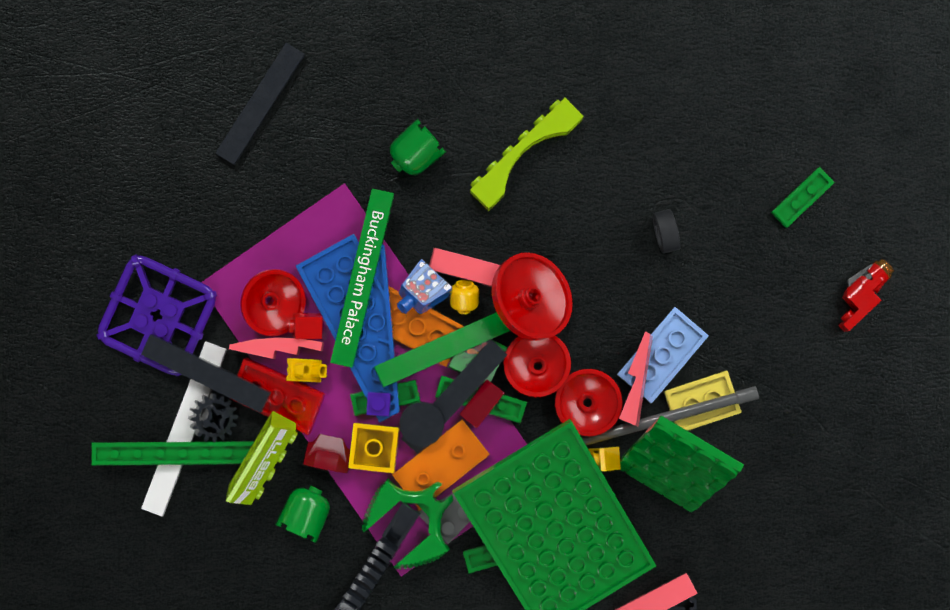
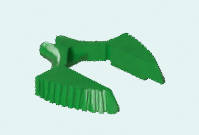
[362,479,453,570]

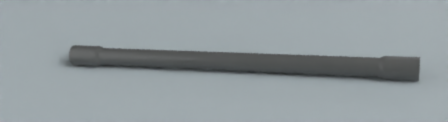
[581,386,759,446]

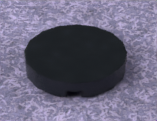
[399,401,444,447]

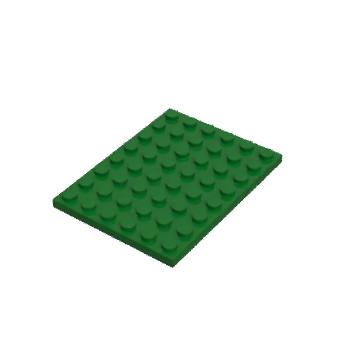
[452,419,656,610]

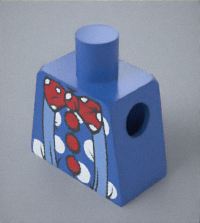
[397,259,452,314]

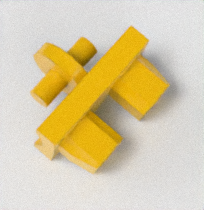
[286,358,327,382]

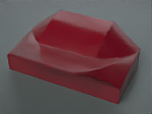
[303,434,350,474]

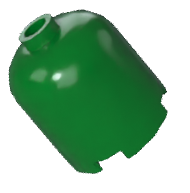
[390,119,446,175]
[275,486,330,543]

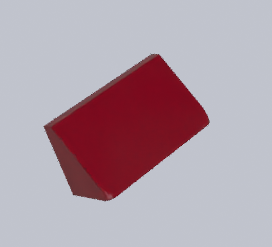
[459,379,504,428]

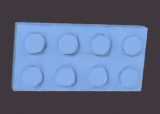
[617,307,709,403]

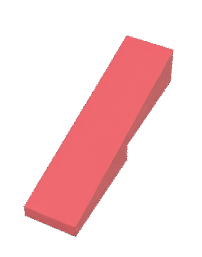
[619,332,653,427]

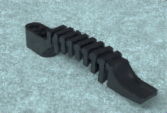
[334,502,421,610]

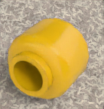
[450,280,479,314]

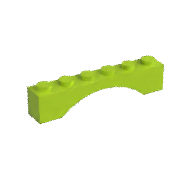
[470,98,584,211]

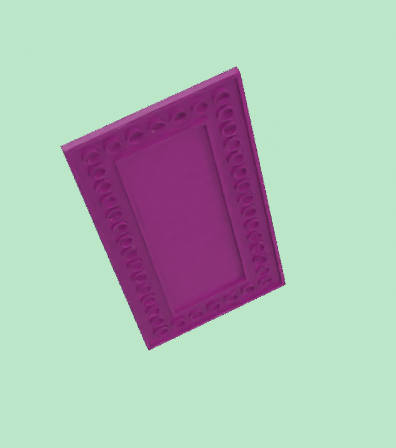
[201,183,527,576]

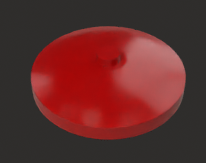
[492,253,572,341]

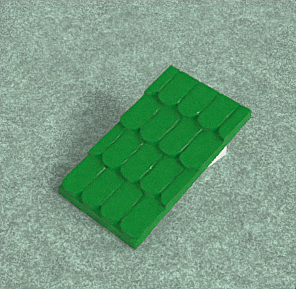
[620,415,744,513]

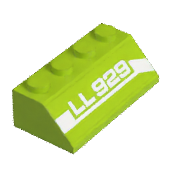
[226,411,298,505]

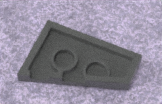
[417,493,470,544]

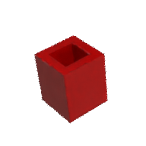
[288,313,323,339]

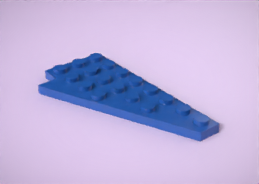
[296,234,400,423]

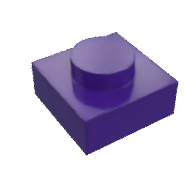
[366,392,391,416]

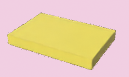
[663,371,742,431]

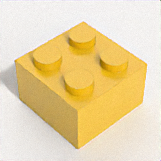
[348,423,400,473]

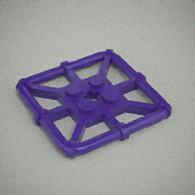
[96,254,217,377]

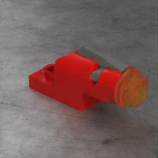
[838,259,894,332]

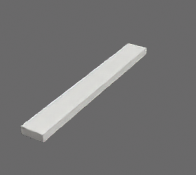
[141,341,227,516]

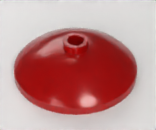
[240,269,306,336]
[504,336,571,397]
[555,369,622,436]

